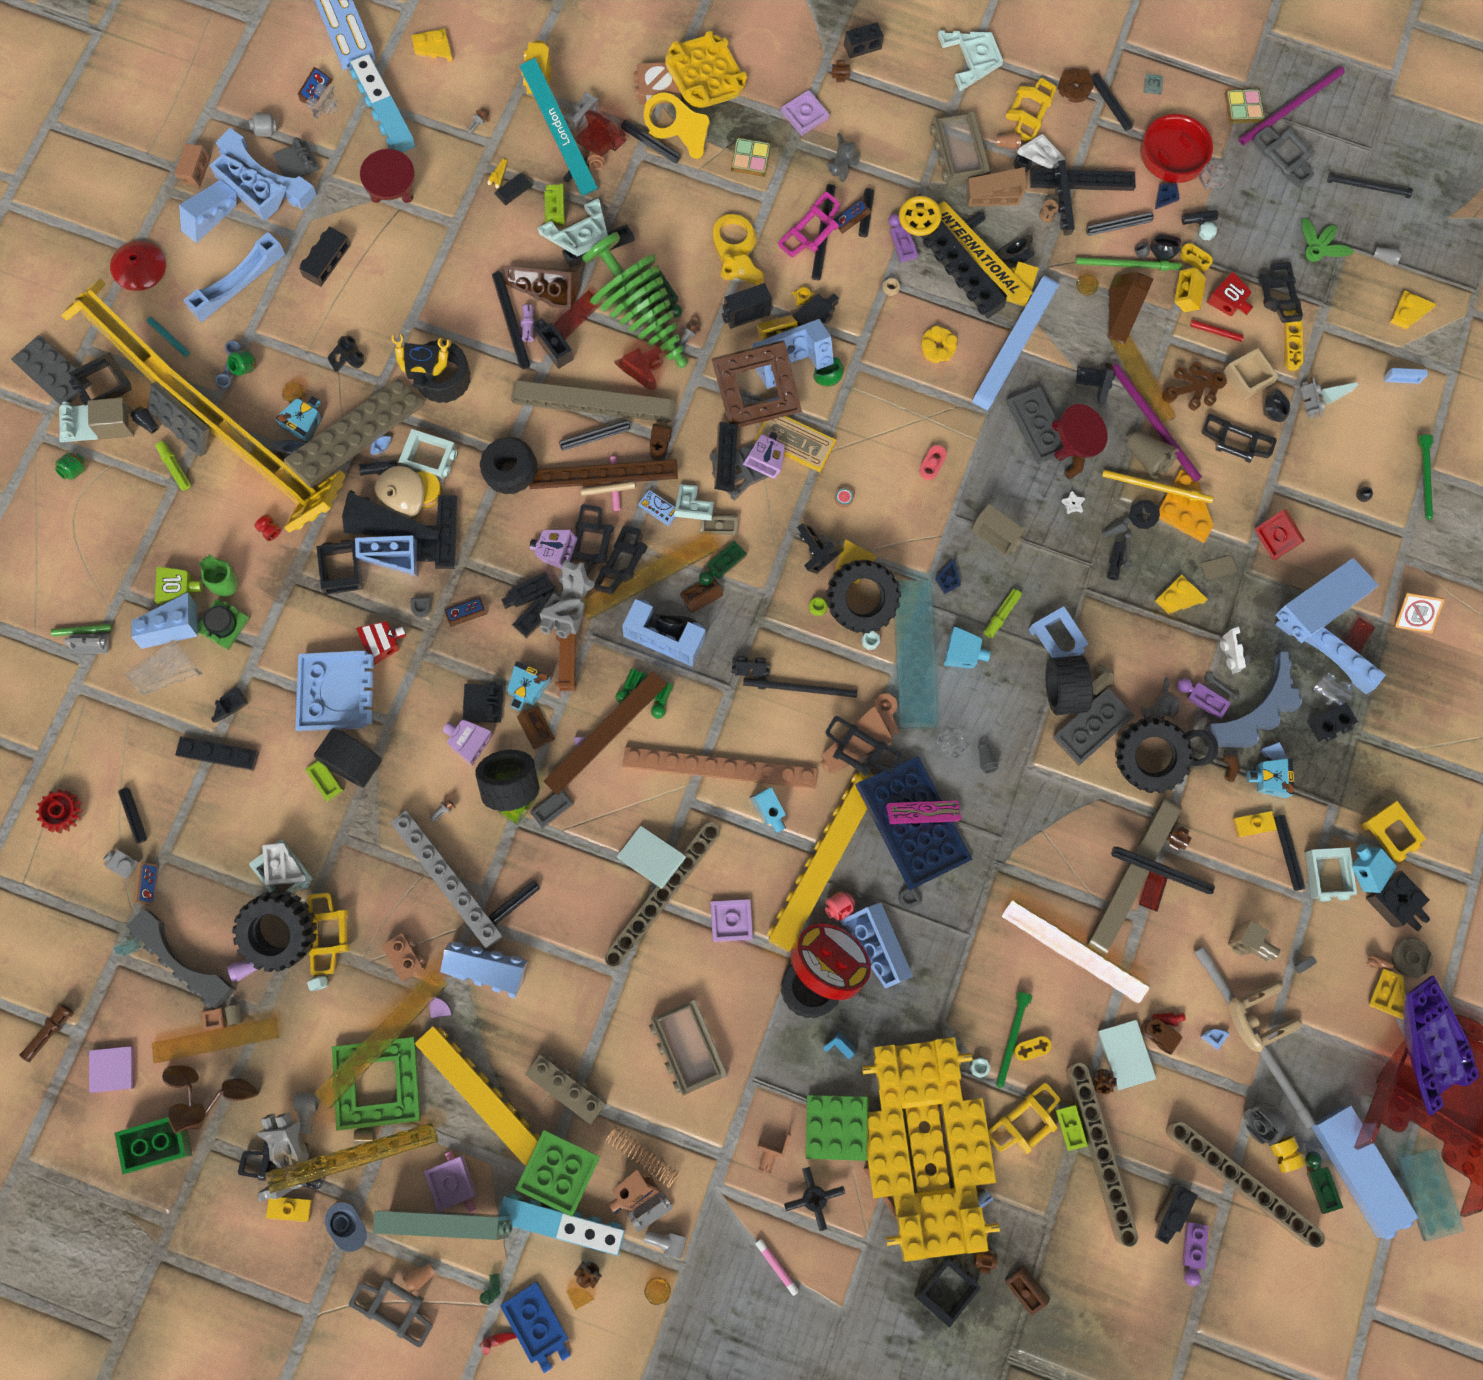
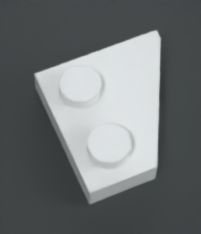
[1017,134,1065,169]
[1220,627,1246,674]
[262,843,306,886]

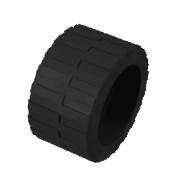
[418,340,471,403]
[1045,655,1093,715]
[314,728,382,788]
[475,749,540,811]
[781,964,839,1018]

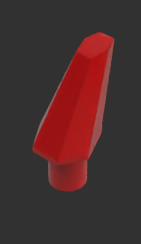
[1152,1012,1186,1027]

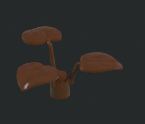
[162,1065,259,1134]

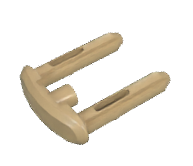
[1229,981,1303,1052]

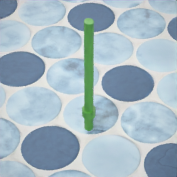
[1075,257,1182,271]

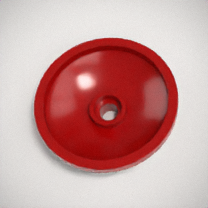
[110,240,166,291]

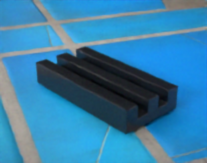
[1096,363,1114,404]

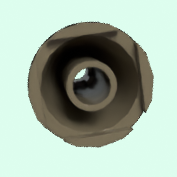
[1126,431,1179,479]

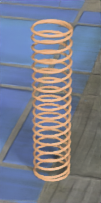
[605,1126,679,1188]

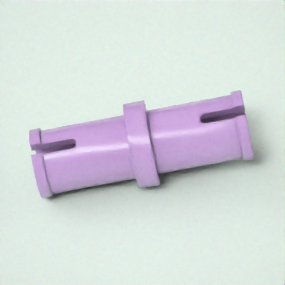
[521,304,535,342]

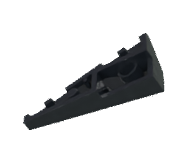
[342,490,441,540]

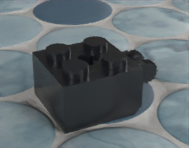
[1366,870,1430,931]

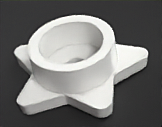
[1061,491,1085,514]

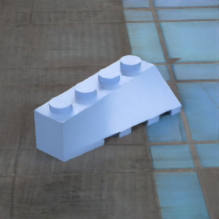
[209,154,287,221]
[839,903,913,989]
[440,942,527,999]

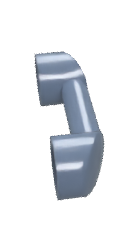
[215,340,241,390]

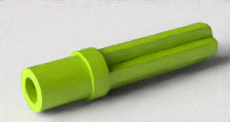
[155,441,191,491]
[983,589,1022,638]

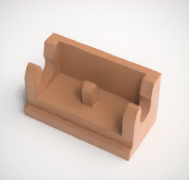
[174,144,211,187]

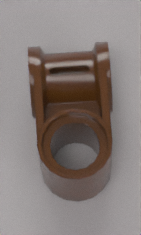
[650,424,672,461]
[1141,1019,1183,1055]

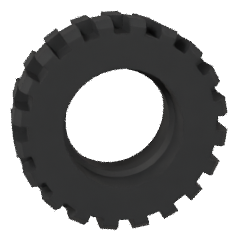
[826,560,901,634]
[1115,717,1194,793]
[232,890,317,972]

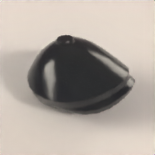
[1150,234,1182,260]
[1263,389,1290,422]

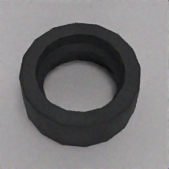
[1185,730,1218,766]

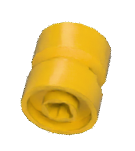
[1270,1136,1306,1173]

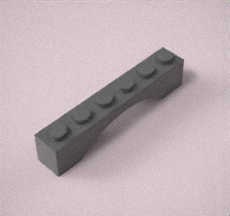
[126,908,235,1008]

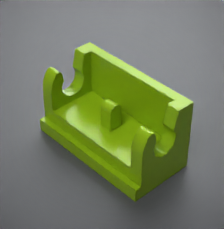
[544,184,565,225]
[1056,1104,1088,1151]

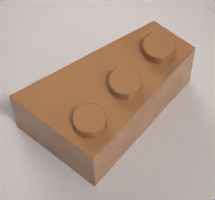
[966,167,1027,207]

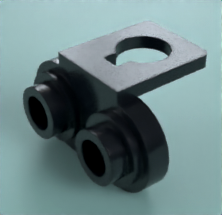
[328,335,364,372]

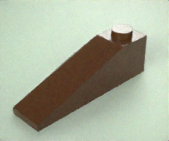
[505,265,580,310]
[1108,272,1154,345]

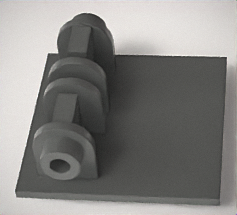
[273,137,320,178]

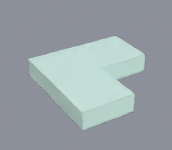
[674,484,714,521]

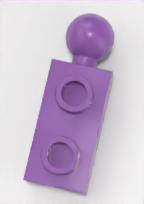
[888,213,918,263]
[1177,678,1231,720]
[1182,1222,1209,1287]

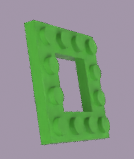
[332,1037,421,1131]

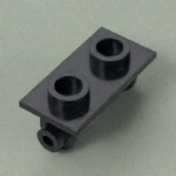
[1076,366,1115,389]
[731,656,771,678]

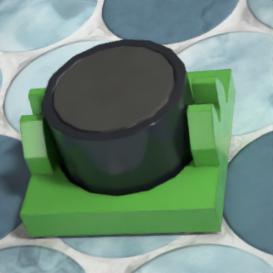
[198,599,250,650]

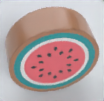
[835,488,854,508]

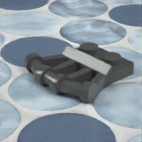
[709,443,769,501]

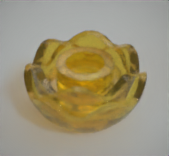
[1076,274,1099,296]
[282,381,305,403]
[644,1277,671,1305]

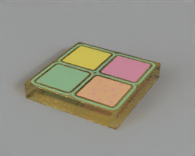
[1225,89,1265,124]
[731,137,771,177]

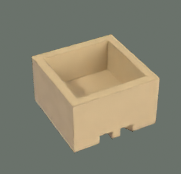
[1222,348,1278,402]

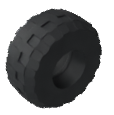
[480,437,538,494]

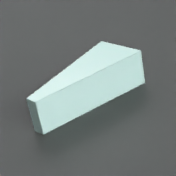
[1319,382,1358,405]

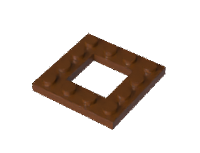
[712,340,802,428]

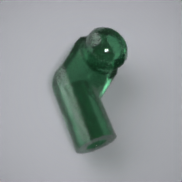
[479,1273,501,1305]

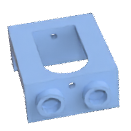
[1029,606,1088,658]

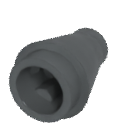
[978,744,999,774]

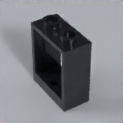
[722,283,772,329]
[69,352,132,406]
[316,539,363,595]
[914,1257,981,1328]

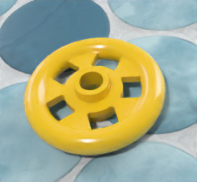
[899,196,942,236]

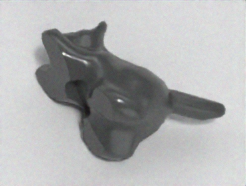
[826,133,860,182]
[1141,677,1180,719]

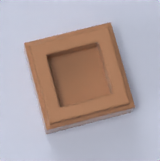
[201,1007,226,1032]

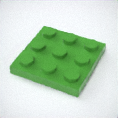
[806,1095,869,1161]
[515,1130,600,1217]

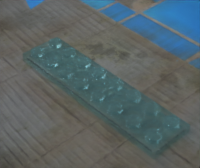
[894,581,938,729]

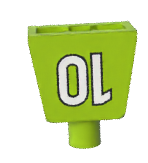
[155,567,203,606]

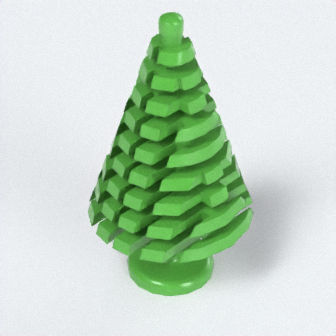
[582,232,688,368]

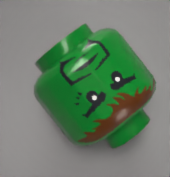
[227,349,256,376]
[55,452,85,480]

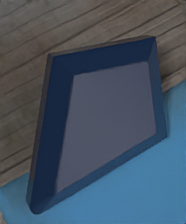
[1155,183,1180,209]
[935,559,961,595]

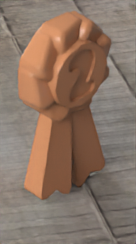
[874,693,899,737]

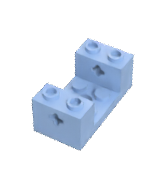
[752,319,834,389]
[622,599,706,667]

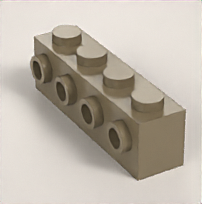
[525,1054,606,1125]

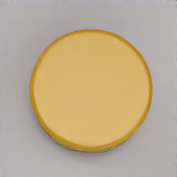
[416,471,442,508]

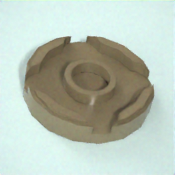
[1391,938,1433,978]

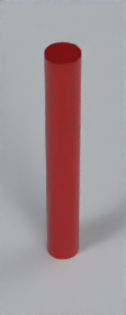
[1190,320,1244,342]

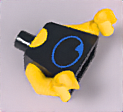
[392,334,451,389]

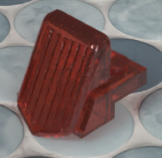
[575,110,627,157]
[614,346,663,390]

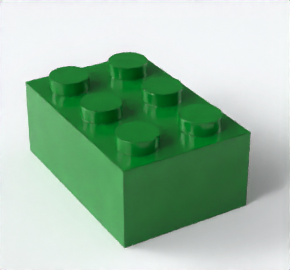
[114,1117,193,1175]

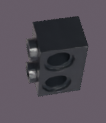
[844,22,884,59]
[1307,702,1358,742]

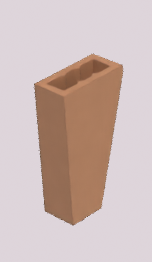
[820,707,893,774]

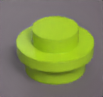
[809,597,827,616]

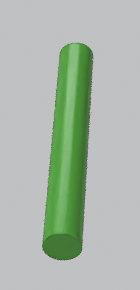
[51,624,112,637]

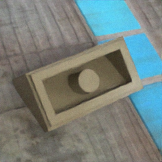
[700,514,738,535]

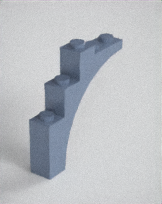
[1205,652,1302,748]

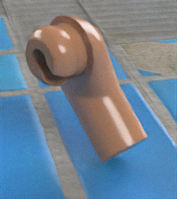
[1367,954,1394,971]

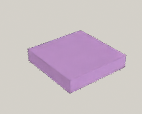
[781,90,830,136]
[711,899,753,942]
[89,1046,134,1093]
[424,1155,477,1211]

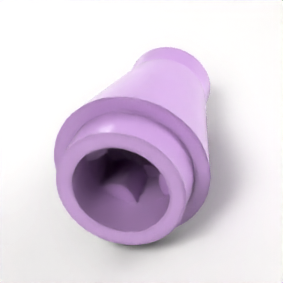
[227,960,258,982]

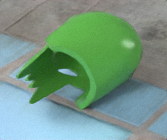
[198,554,238,597]

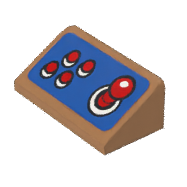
[133,862,159,905]

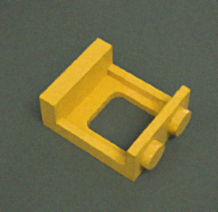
[1360,801,1426,863]

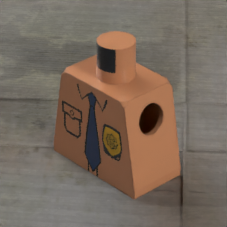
[609,1170,660,1214]

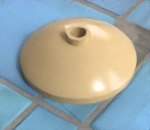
[374,466,425,519]

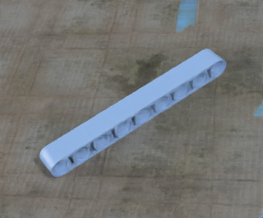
[972,275,1060,411]

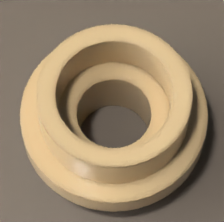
[882,278,900,296]

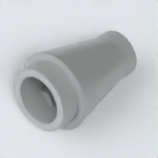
[1373,247,1402,266]

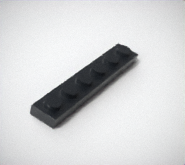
[1030,169,1136,191]

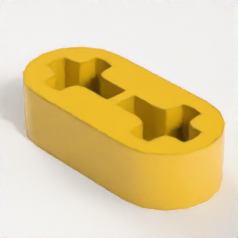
[1180,243,1213,271]
[1013,1036,1052,1061]

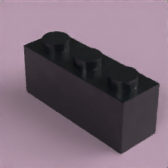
[299,226,351,287]

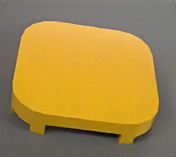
[665,31,747,108]

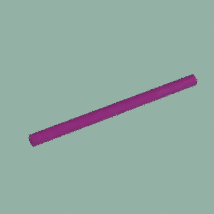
[1239,66,1345,145]
[1113,363,1202,482]

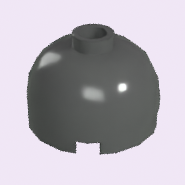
[1244,1103,1287,1146]

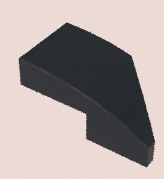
[211,687,249,723]

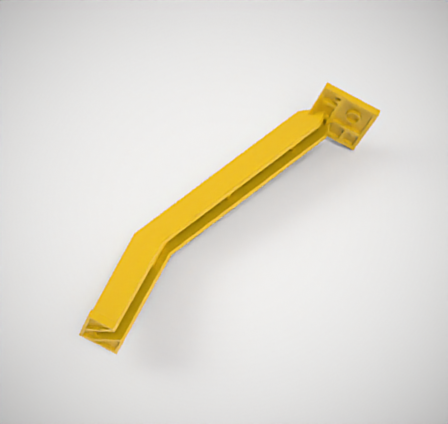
[61,278,346,533]

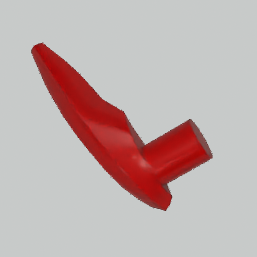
[479,1333,517,1355]

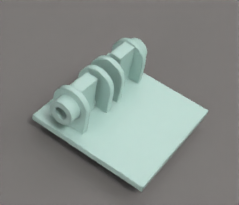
[59,402,98,442]

